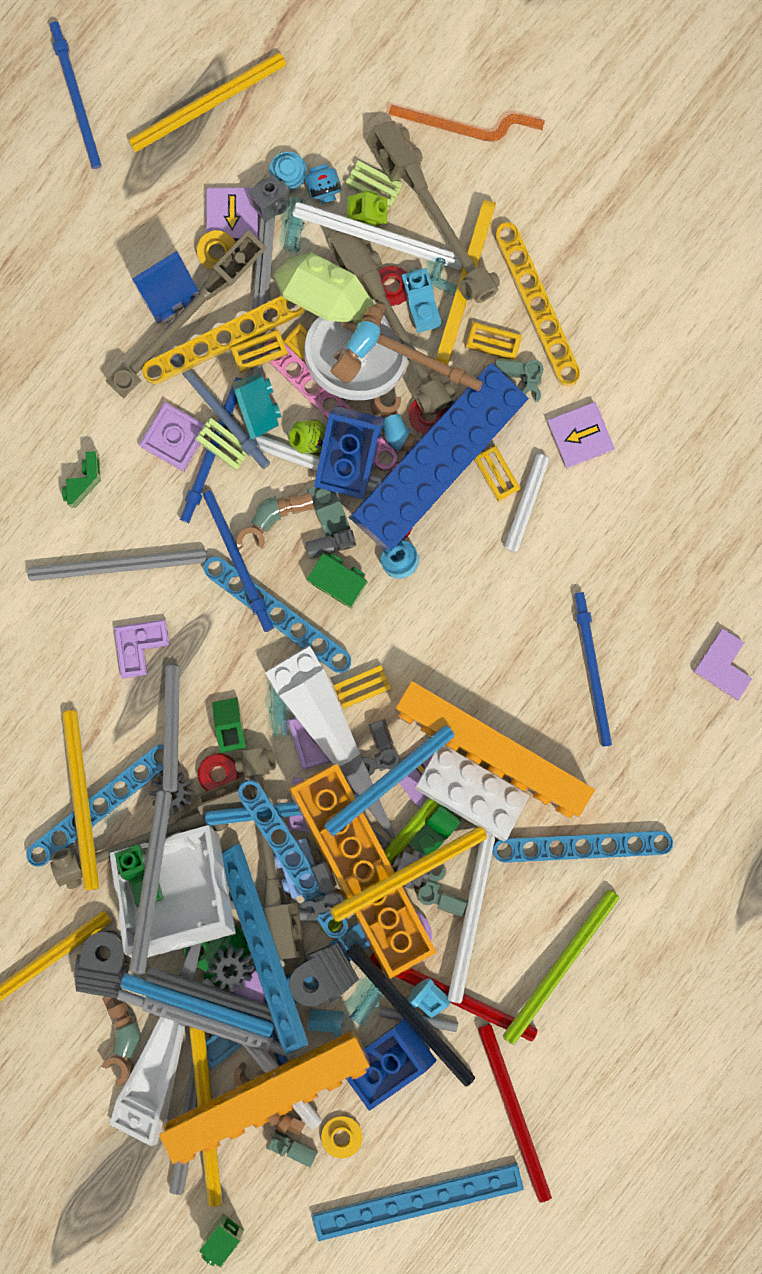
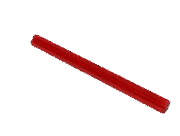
[370,952,538,1042]
[478,1024,552,1203]

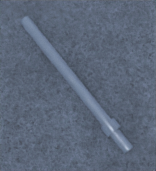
[171,354,271,469]

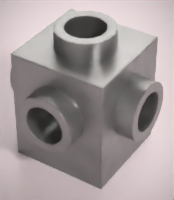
[248,174,290,222]
[393,849,431,890]

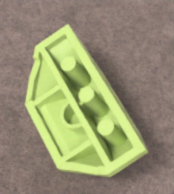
[273,252,375,323]

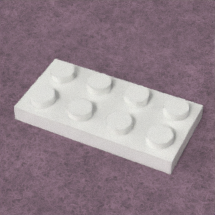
[414,745,530,842]

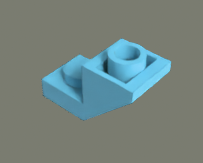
[402,268,442,333]

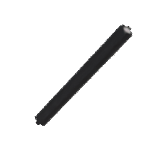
[346,944,475,1087]

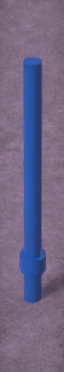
[49,21,102,169]
[180,377,241,524]
[203,490,274,632]
[574,592,612,747]

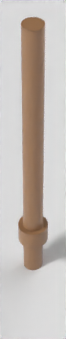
[341,321,483,392]

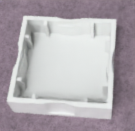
[110,825,236,958]

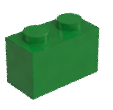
[306,553,368,609]
[199,1214,244,1268]

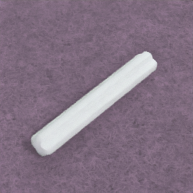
[505,454,549,552]

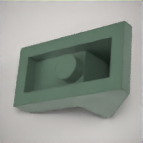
[307,487,351,537]

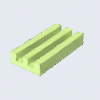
[346,160,403,208]
[195,418,247,470]

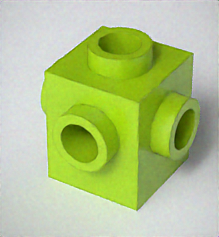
[347,191,388,227]

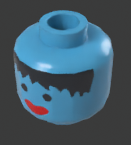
[305,164,342,204]

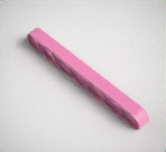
[264,339,397,471]

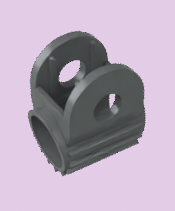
[75,930,130,999]
[289,942,359,1006]

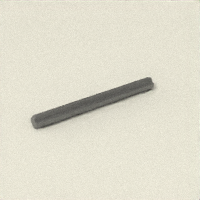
[145,967,273,1021]

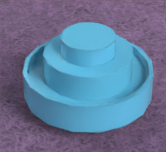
[269,152,307,191]
[381,540,419,579]

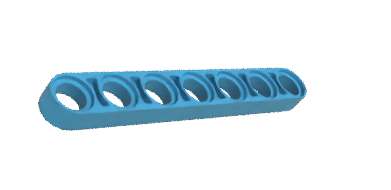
[204,557,351,673]
[26,745,164,867]
[238,779,348,938]
[493,831,673,863]

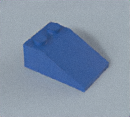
[132,251,199,324]
[314,406,385,499]
[346,1019,437,1111]

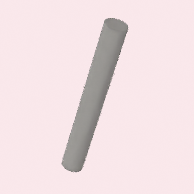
[379,1006,458,1032]

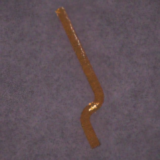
[389,105,545,142]

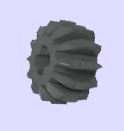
[149,772,195,815]
[209,945,255,992]

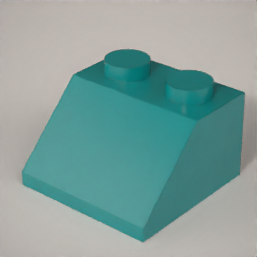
[232,373,282,439]

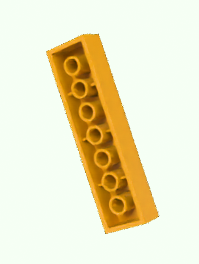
[395,681,596,819]
[287,763,437,979]
[159,1029,370,1164]

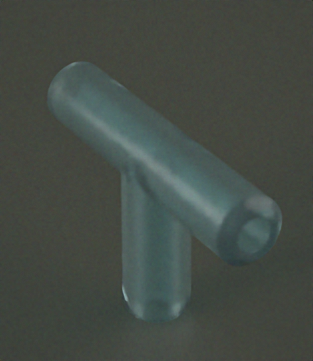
[409,258,457,295]

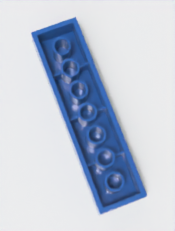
[348,363,529,552]

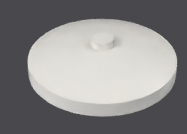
[304,314,408,400]

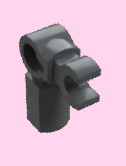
[305,530,357,559]
[362,719,400,776]
[301,859,344,921]

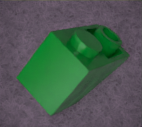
[212,697,248,753]

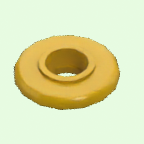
[197,231,235,270]
[321,1116,363,1159]

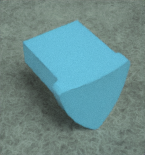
[407,978,450,1018]
[308,1008,344,1039]

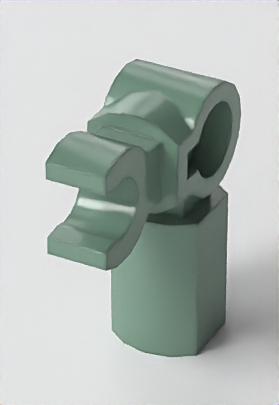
[495,358,544,402]
[418,867,468,917]
[266,1130,318,1167]

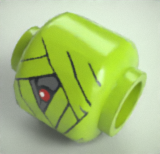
[289,419,326,454]

